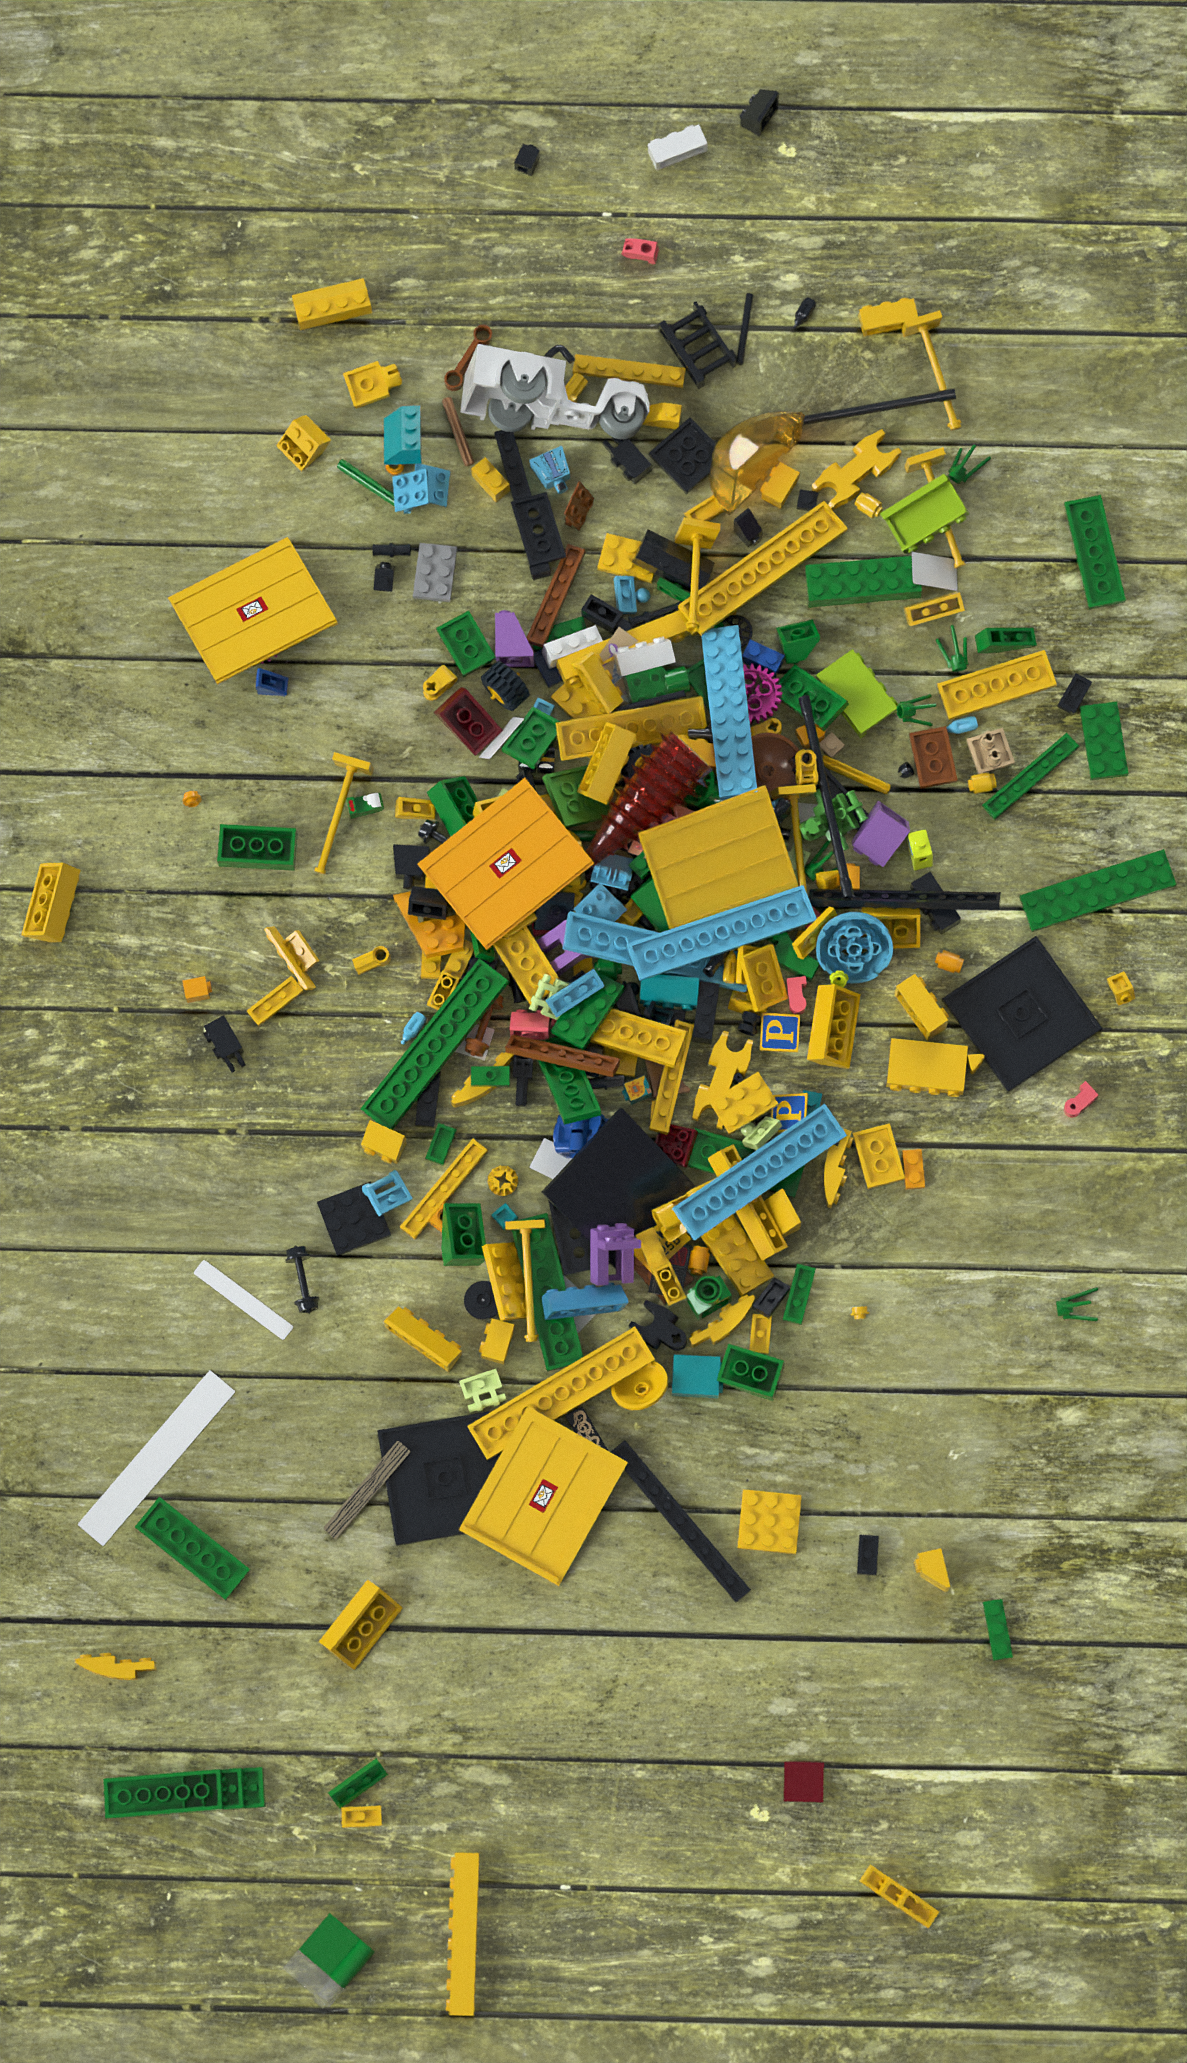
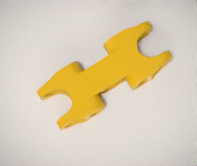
[811,429,902,510]
[692,1031,753,1130]

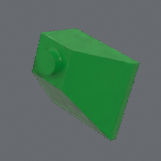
[776,619,820,664]

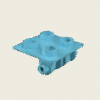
[415,464,450,507]
[393,468,429,514]
[591,850,634,891]
[573,884,627,922]

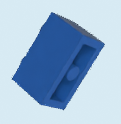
[742,639,784,678]

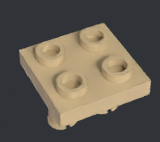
[966,728,1015,774]

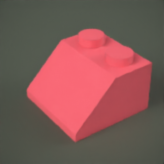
[510,1009,550,1040]

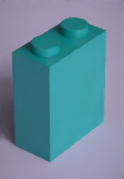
[672,1354,723,1398]

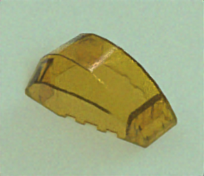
[709,411,805,516]

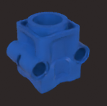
[553,1114,609,1159]

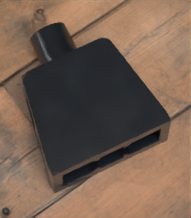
[393,844,430,890]

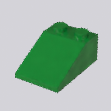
[441,1203,486,1266]
[717,1344,785,1401]

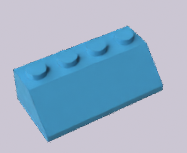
[541,1283,629,1320]

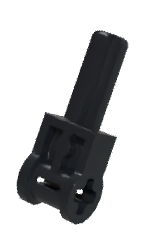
[513,1055,534,1107]

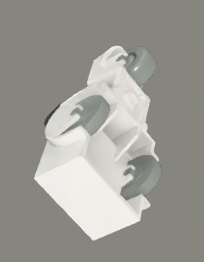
[460,344,650,439]

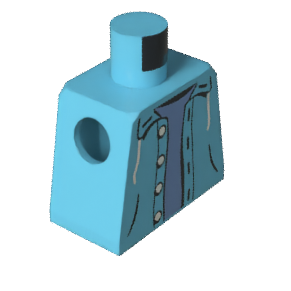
[529,446,570,494]

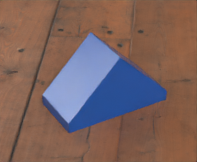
[256,668,288,696]

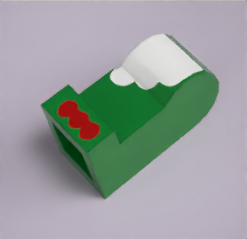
[346,793,384,819]

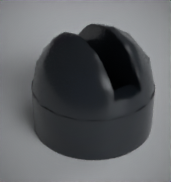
[898,762,914,779]

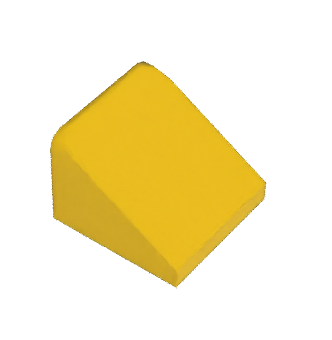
[816,870,840,889]

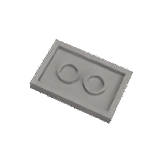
[413,543,457,602]

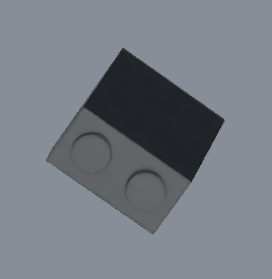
[739,89,779,137]

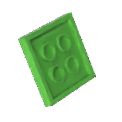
[542,765,614,828]

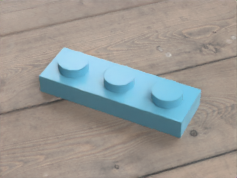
[545,969,604,1018]

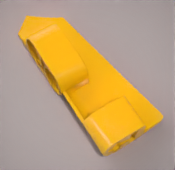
[652,1179,714,1243]

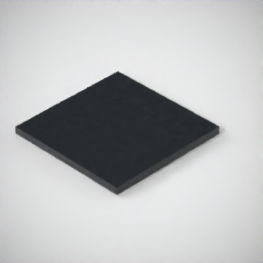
[942,936,1103,1093]
[541,1108,696,1269]
[377,1411,500,1546]

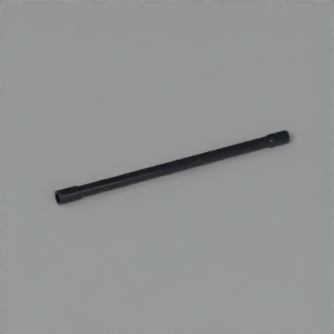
[752,388,956,435]
[798,695,854,899]

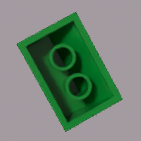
[427,776,479,836]
[630,875,670,933]

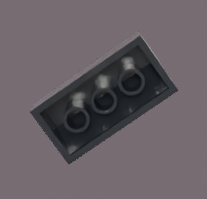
[632,529,715,592]

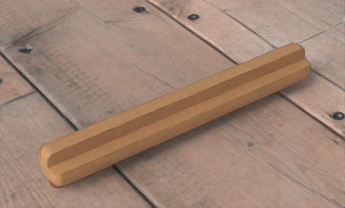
[442,397,474,466]

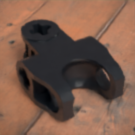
[628,1300,687,1351]

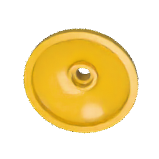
[611,1361,668,1410]

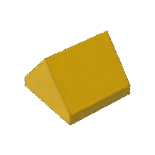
[967,1054,985,1074]

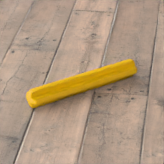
[822,755,891,794]

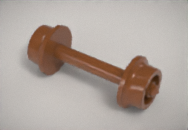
[464,995,504,1057]

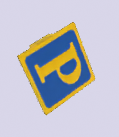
[760,1013,800,1053]
[771,1093,808,1133]

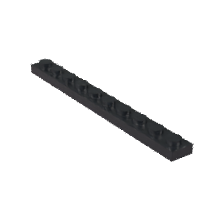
[808,889,1001,910]
[611,1440,751,1603]

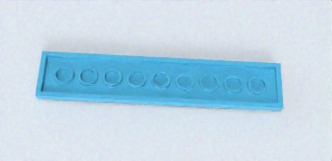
[701,625,757,800]
[626,885,817,981]
[563,911,747,993]
[672,1104,847,1241]

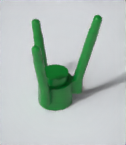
[948,444,991,484]
[936,625,969,672]
[896,694,937,726]
[805,840,838,882]
[1056,1287,1098,1321]

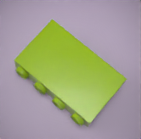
[880,474,969,554]
[816,649,898,739]

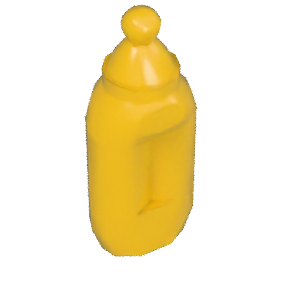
[723,950,737,984]

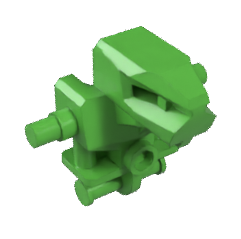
[799,789,869,851]

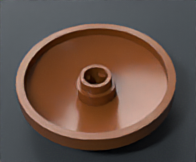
[751,733,803,802]

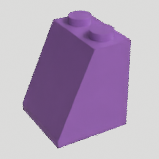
[495,610,534,667]
[852,801,910,867]

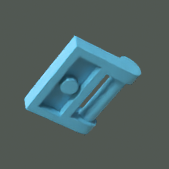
[362,1170,413,1216]

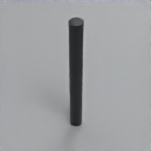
[736,293,753,365]
[612,690,686,712]

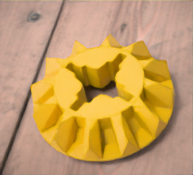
[487,1165,518,1196]

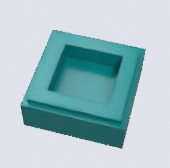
[491,1203,518,1231]

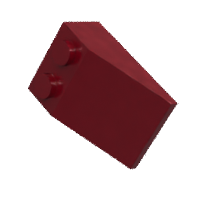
[433,687,503,756]

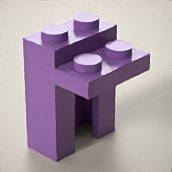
[536,920,593,977]
[590,1223,641,1286]

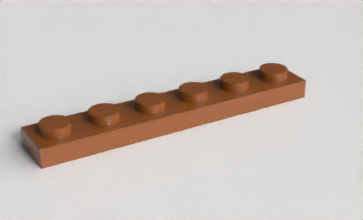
[526,544,586,648]
[505,1034,620,1077]

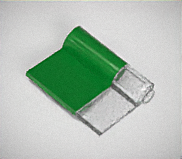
[283,1912,375,2008]

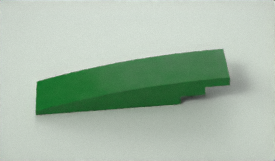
[103,1767,266,1819]

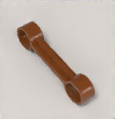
[444,325,492,391]

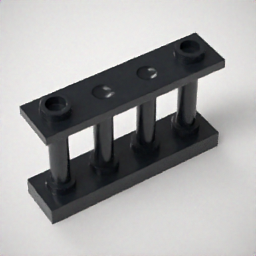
[658,301,737,389]

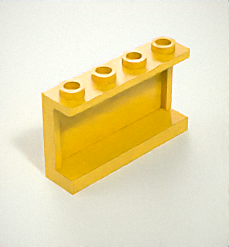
[886,1038,968,1097]

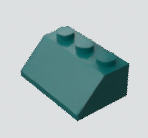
[384,406,422,465]
[640,974,699,1011]

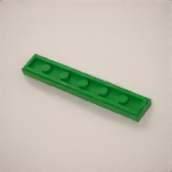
[982,733,1079,820]

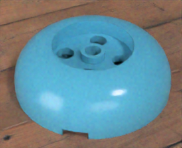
[816,912,893,983]

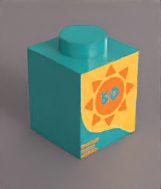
[622,1075,652,1105]

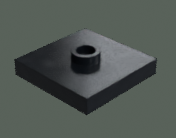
[533,892,575,930]

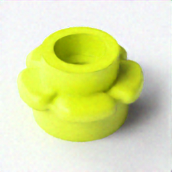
[830,970,849,987]

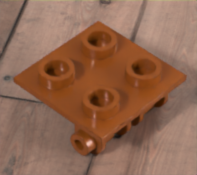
[564,481,594,531]

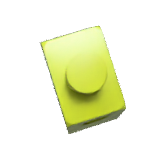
[905,829,933,871]

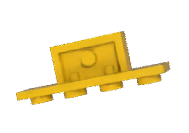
[264,926,320,991]

